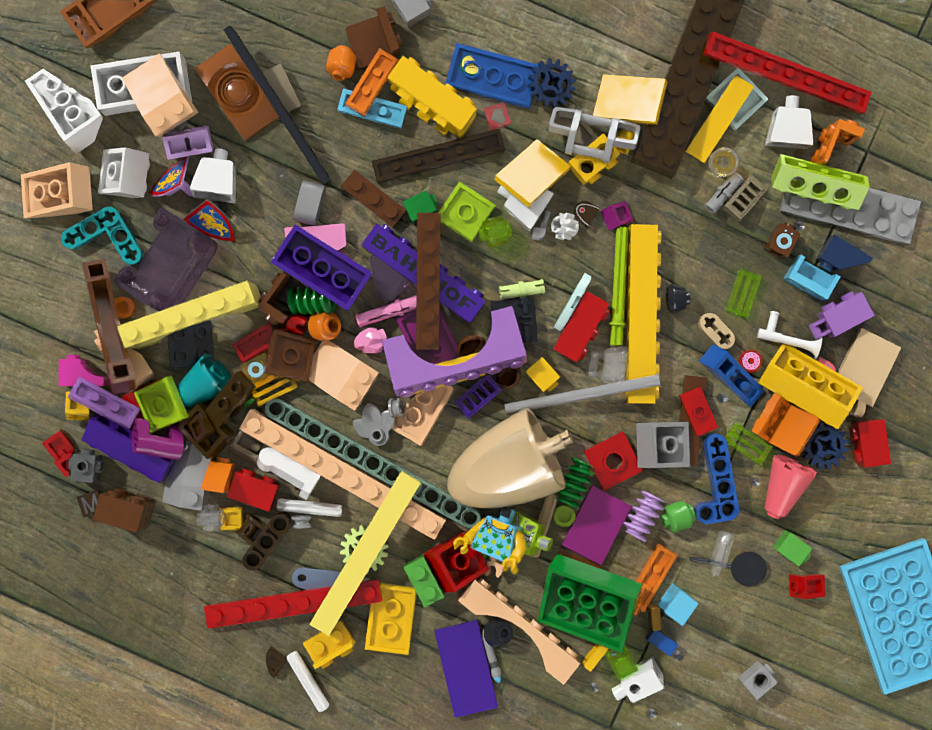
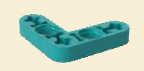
[61,207,144,265]

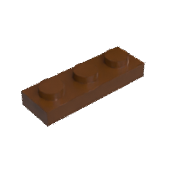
[341,169,407,228]

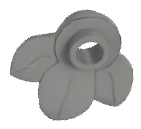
[353,403,395,446]

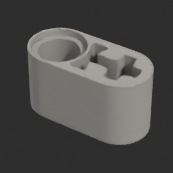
[293,180,326,226]

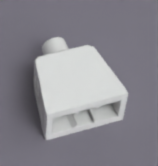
[765,95,813,149]
[190,149,236,203]
[497,186,554,232]
[612,656,664,703]

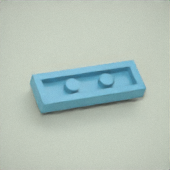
[337,89,407,129]

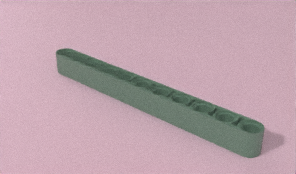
[265,399,481,528]

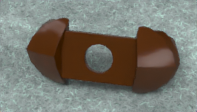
[457,335,521,389]

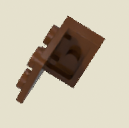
[346,6,403,69]
[258,271,293,326]

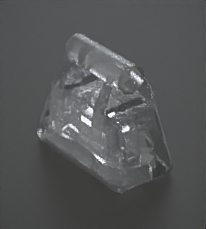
[588,347,628,384]

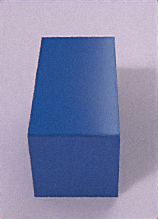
[646,629,678,657]

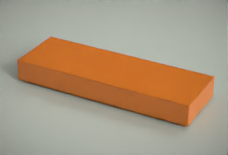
[345,48,399,117]
[636,543,678,612]

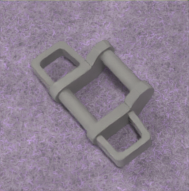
[548,107,640,163]

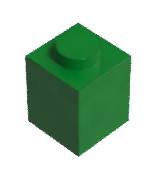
[403,190,439,224]

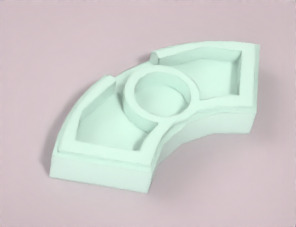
[554,273,592,331]

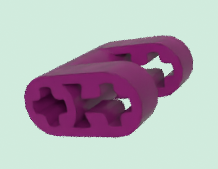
[132,418,183,460]

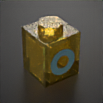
[240,353,272,384]

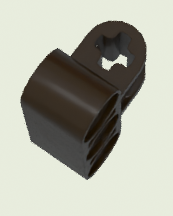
[235,512,292,571]

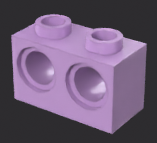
[162,125,214,160]

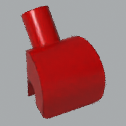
[278,313,310,335]

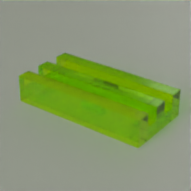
[726,269,762,318]
[725,422,773,465]

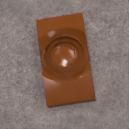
[60,0,157,49]
[194,44,279,141]

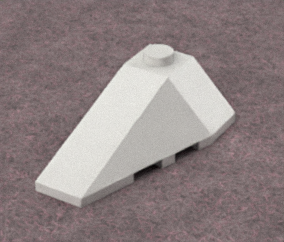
[25,69,103,154]

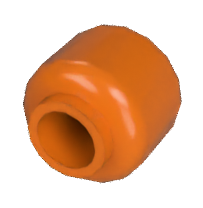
[326,45,357,81]
[308,312,341,340]

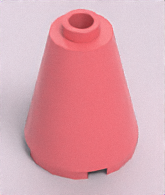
[764,455,817,519]

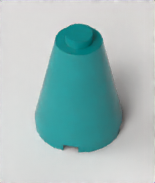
[177,354,231,410]

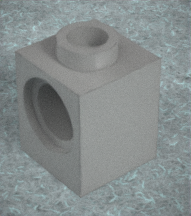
[738,661,778,700]

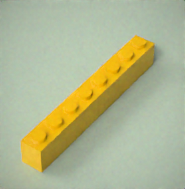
[625,224,662,404]

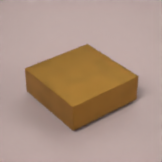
[648,604,662,631]

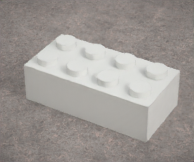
[91,52,192,116]

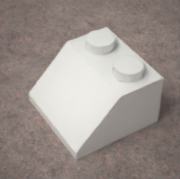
[98,147,150,198]

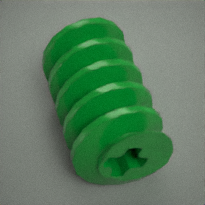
[287,286,337,315]
[556,457,595,508]

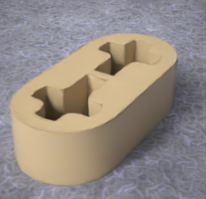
[698,313,735,349]

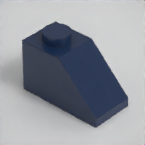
[815,235,873,272]

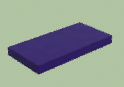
[434,619,498,718]

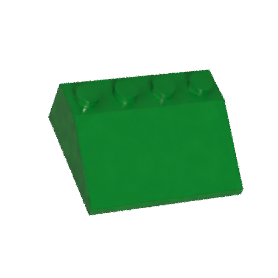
[537,554,643,653]

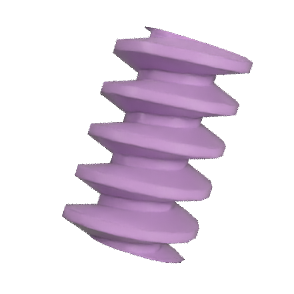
[623,491,666,542]

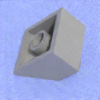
[636,422,690,468]

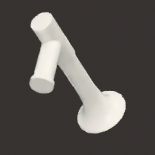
[757,311,822,359]

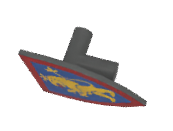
[183,199,236,242]

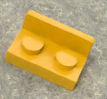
[303,619,355,669]

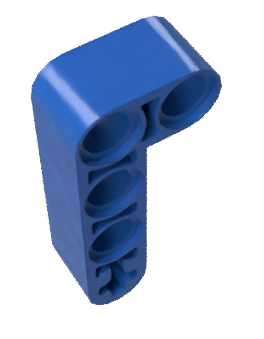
[694,433,739,524]

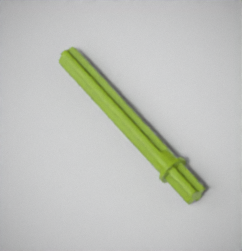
[608,227,629,346]

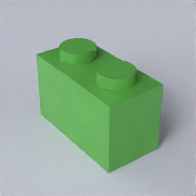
[403,554,445,607]

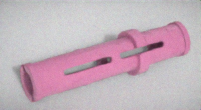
[356,296,416,328]

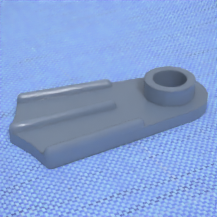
[292,568,341,590]

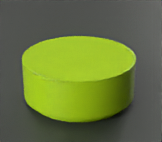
[553,504,576,527]

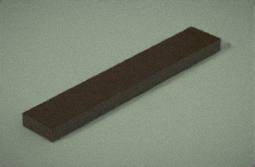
[372,129,505,184]

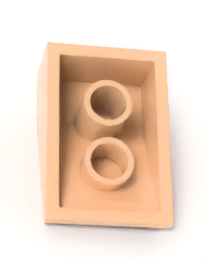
[122,53,199,137]
[21,162,93,219]
[309,340,380,411]

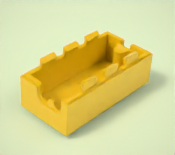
[388,56,477,138]

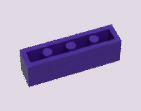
[82,413,175,483]

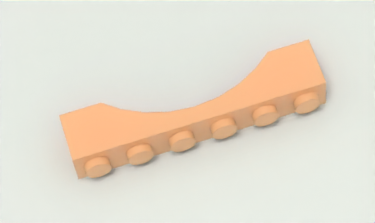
[458,577,580,685]

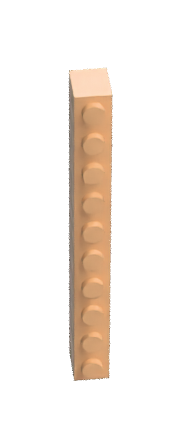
[239,409,446,540]

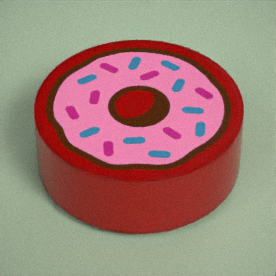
[738,350,762,372]

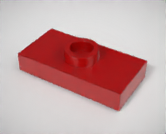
[232,322,275,364]
[679,387,718,436]

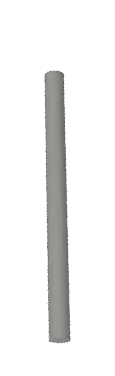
[505,374,661,415]

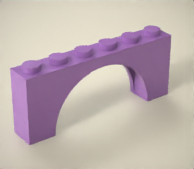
[382,306,527,397]

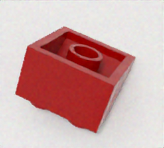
[423,530,490,593]

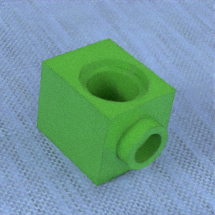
[772,530,812,566]

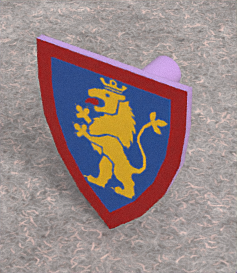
[148,156,193,197]

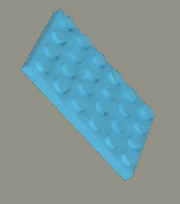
[839,538,932,695]

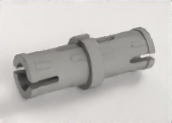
[705,172,744,214]

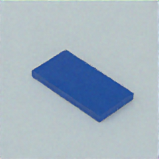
[445,43,539,109]

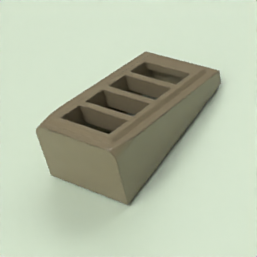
[722,174,767,222]

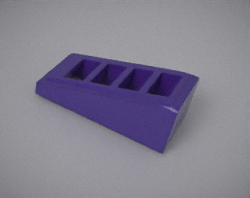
[454,373,502,419]

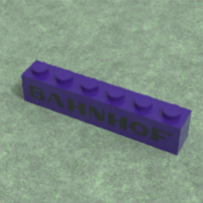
[361,223,486,324]

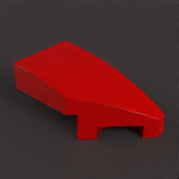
[42,429,75,477]

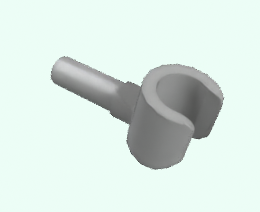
[532,211,551,240]

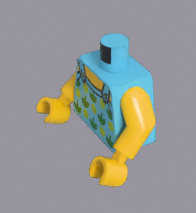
[453,507,527,574]

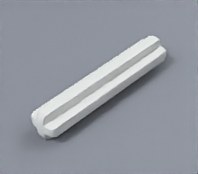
[276,498,343,517]
[287,651,329,712]

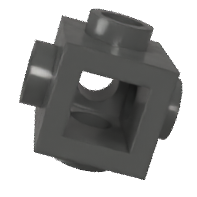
[69,449,104,483]

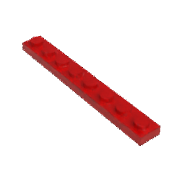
[703,32,872,114]
[204,579,383,629]

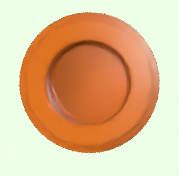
[115,296,136,319]

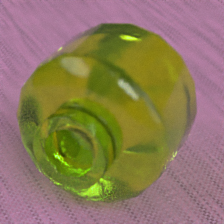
[478,216,512,247]

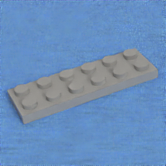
[780,177,921,245]

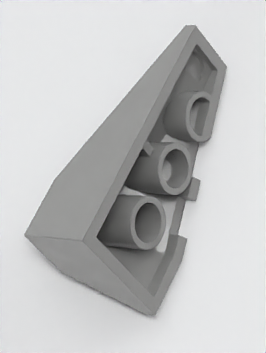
[162,438,215,510]

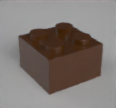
[93,488,155,533]

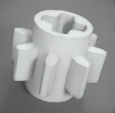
[551,213,579,240]

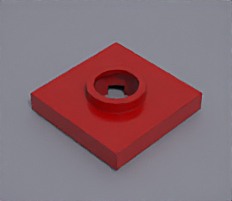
[583,431,643,491]

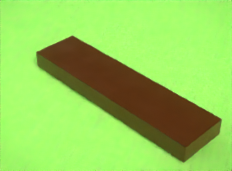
[679,375,707,466]

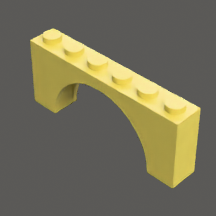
[117,281,261,350]

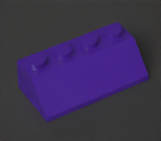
[271,224,372,311]

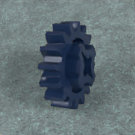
[527,58,576,108]
[802,421,849,469]

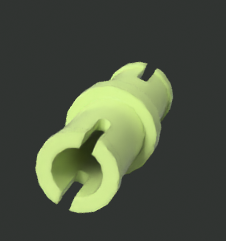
[499,279,545,300]

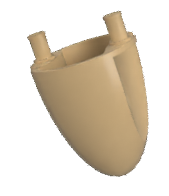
[447,408,573,508]

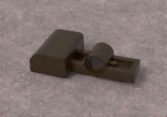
[178,371,256,459]

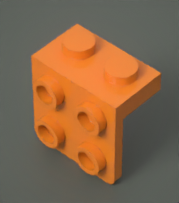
[810,119,865,165]
[752,393,820,456]

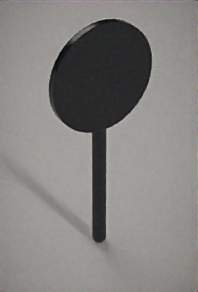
[690,551,767,586]

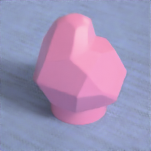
[354,327,387,353]

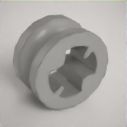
[388,397,406,418]
[291,515,312,529]

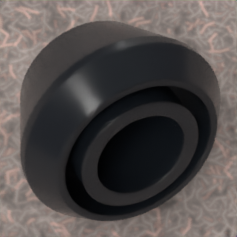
[666,284,691,314]
[484,617,513,648]

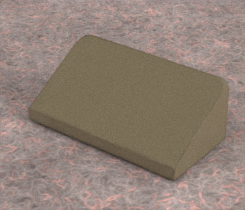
[229,430,272,469]

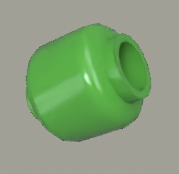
[660,501,696,533]

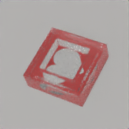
[483,102,511,131]

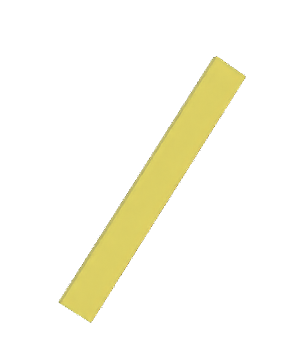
[309,471,421,636]

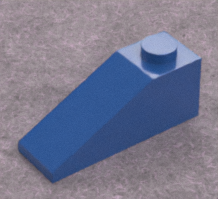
[699,344,765,407]

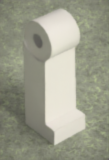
[257,447,321,500]

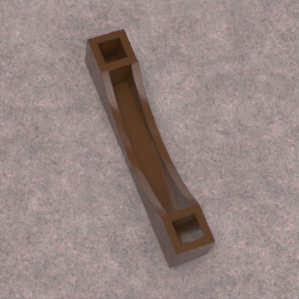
[415,213,441,350]
[82,259,136,394]

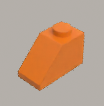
[201,457,236,493]

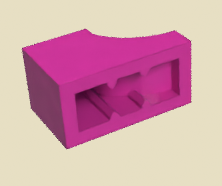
[59,355,110,386]

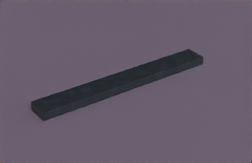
[223,25,331,185]

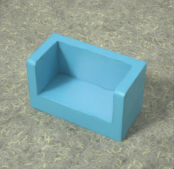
[783,255,840,301]
[658,583,699,626]

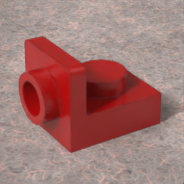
[789,574,825,599]

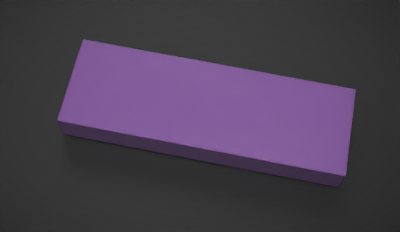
[67,377,140,429]

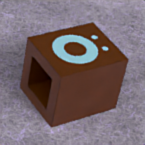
[764,223,801,259]

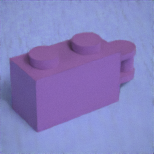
[808,291,875,339]

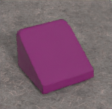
[601,201,634,231]

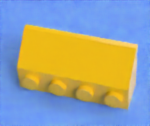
[758,344,863,429]

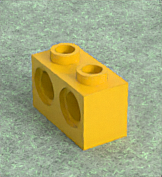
[568,133,620,185]

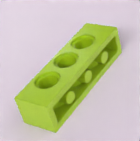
[771,154,870,210]

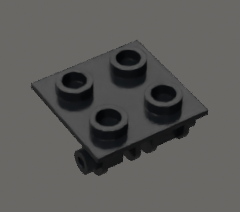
[491,298,538,343]
[167,321,215,368]

